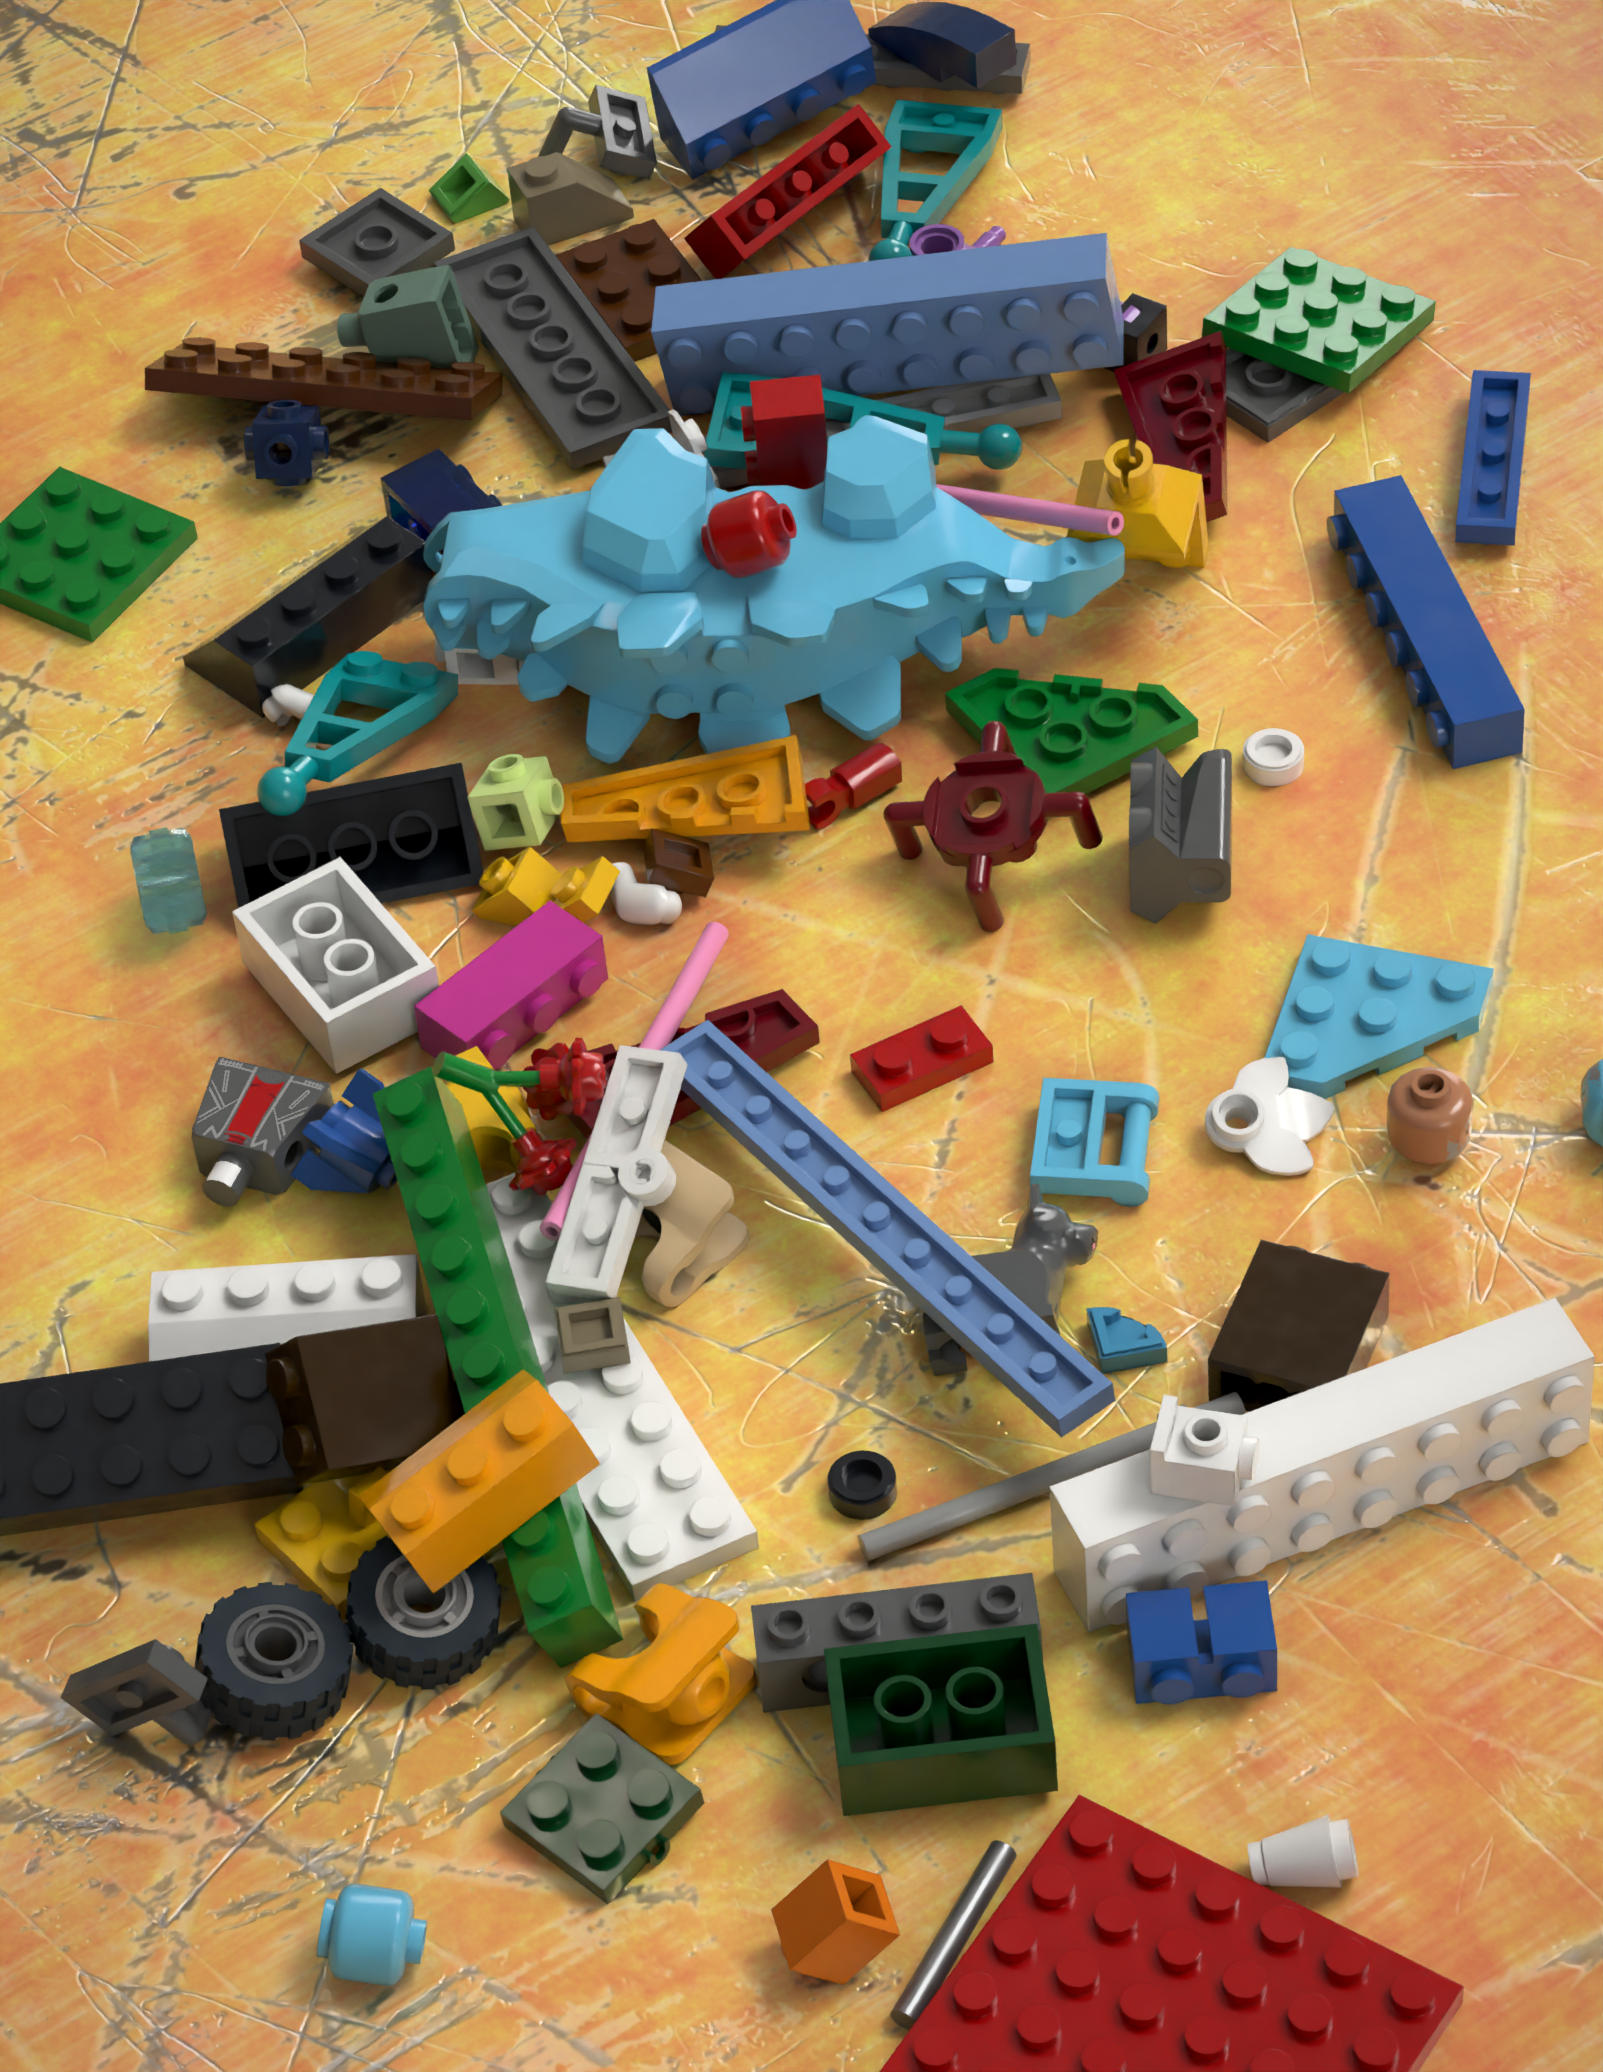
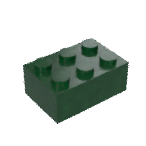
[824,1624,1058,1816]

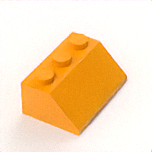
[358,1369,600,1594]

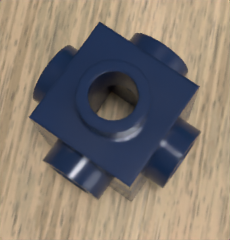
[244,400,329,487]

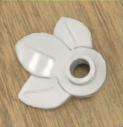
[1205,1057,1334,1176]

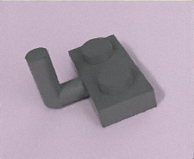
[538,85,657,179]
[61,1639,213,1745]

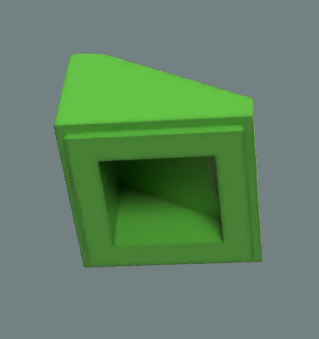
[428,153,510,223]

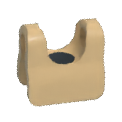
[634,1140,750,1307]

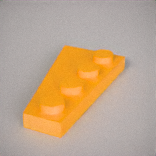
[561,735,810,842]

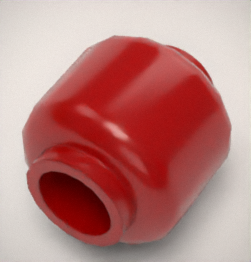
[701,490,797,578]

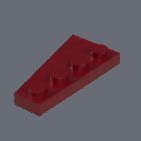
[1113,331,1227,522]
[565,989,820,1139]

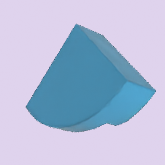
[1086,1307,1168,1374]

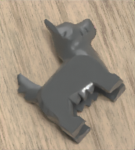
[922,1184,1098,1376]

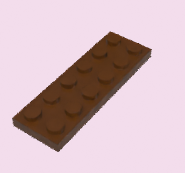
[145,337,502,421]

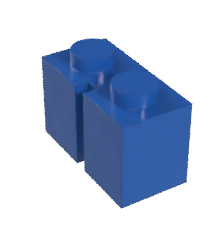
[1126,1580,1277,1704]

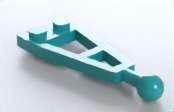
[868,100,1002,261]
[704,372,1022,470]
[257,651,458,816]

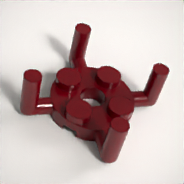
[883,721,1103,932]

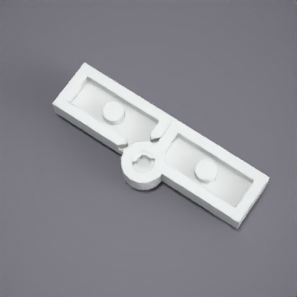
[545,1045,688,1300]

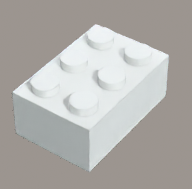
[232,857,439,1074]

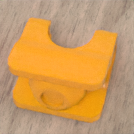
[564,1583,757,1765]

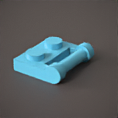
[1030,1078,1160,1207]

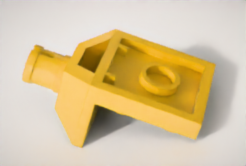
[1066,439,1209,568]

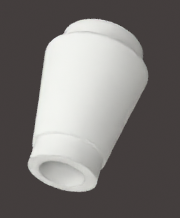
[1248,1815,1359,1888]

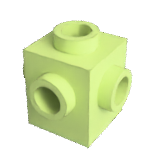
[467,754,564,851]

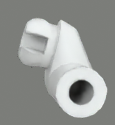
[262,684,335,749]
[609,862,682,925]

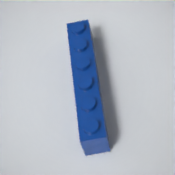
[1327,475,1525,769]

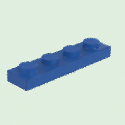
[1455,370,1531,546]

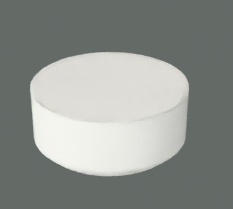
[1243,728,1304,786]

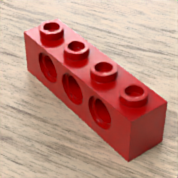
[684,103,892,279]

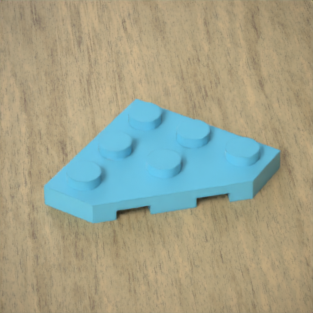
[1264,934,1494,1099]

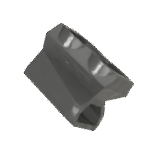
[1129,747,1232,924]

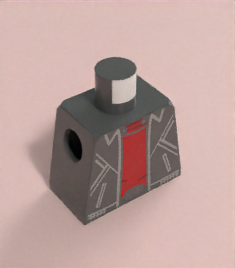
[192,1056,334,1207]

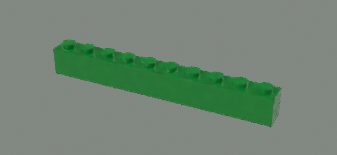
[373,1066,624,1668]

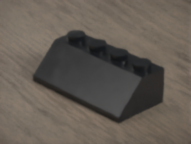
[183,516,432,718]
[219,762,483,908]

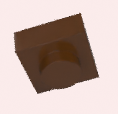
[643,828,714,898]

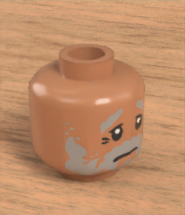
[1387,1067,1473,1164]

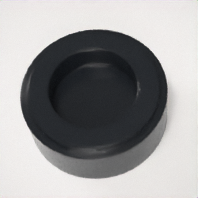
[827,1450,897,1520]

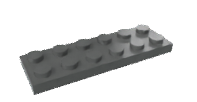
[434,226,672,470]

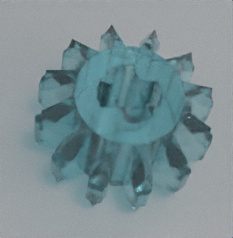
[130,827,207,934]

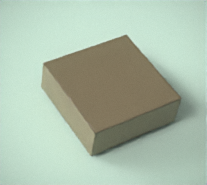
[554,1297,631,1374]

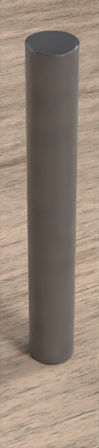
[890,1840,1017,2030]

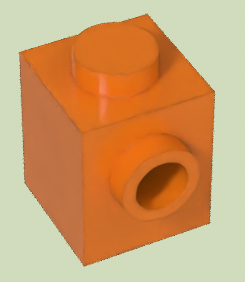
[771,1859,900,1985]

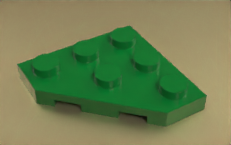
[945,668,1198,794]

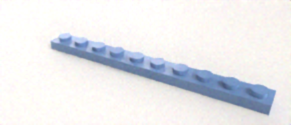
[660,1020,1115,1438]

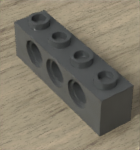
[751,1573,1043,1713]

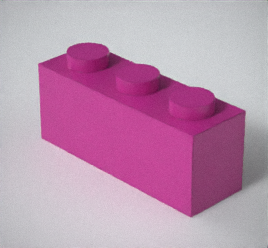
[414,901,608,1069]

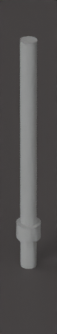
[858,1392,1246,1561]

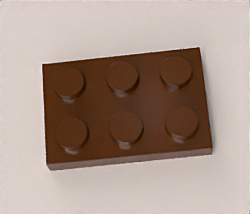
[555,219,702,362]

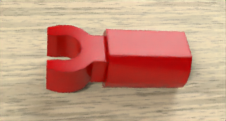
[805,743,902,830]

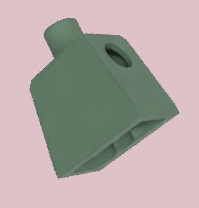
[337,265,479,368]

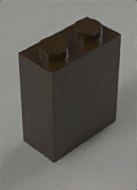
[1208,1239,1390,1412]
[265,1314,462,1486]

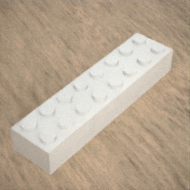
[1050,1298,1595,1633]

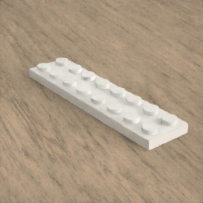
[486,1173,759,1602]

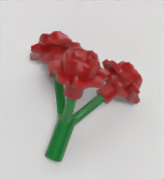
[433,1038,607,1196]

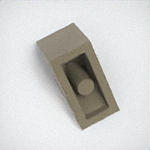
[507,152,634,245]

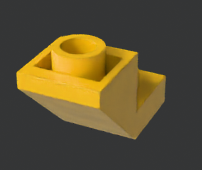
[472,847,620,926]

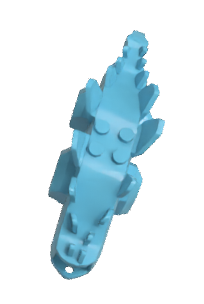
[423,415,1125,764]

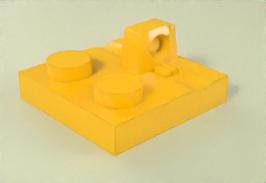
[254,1466,389,1620]

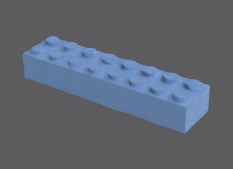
[651,233,1124,416]

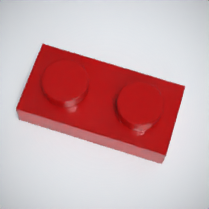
[850,1005,994,1112]

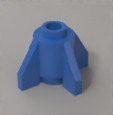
[291,1068,398,1193]

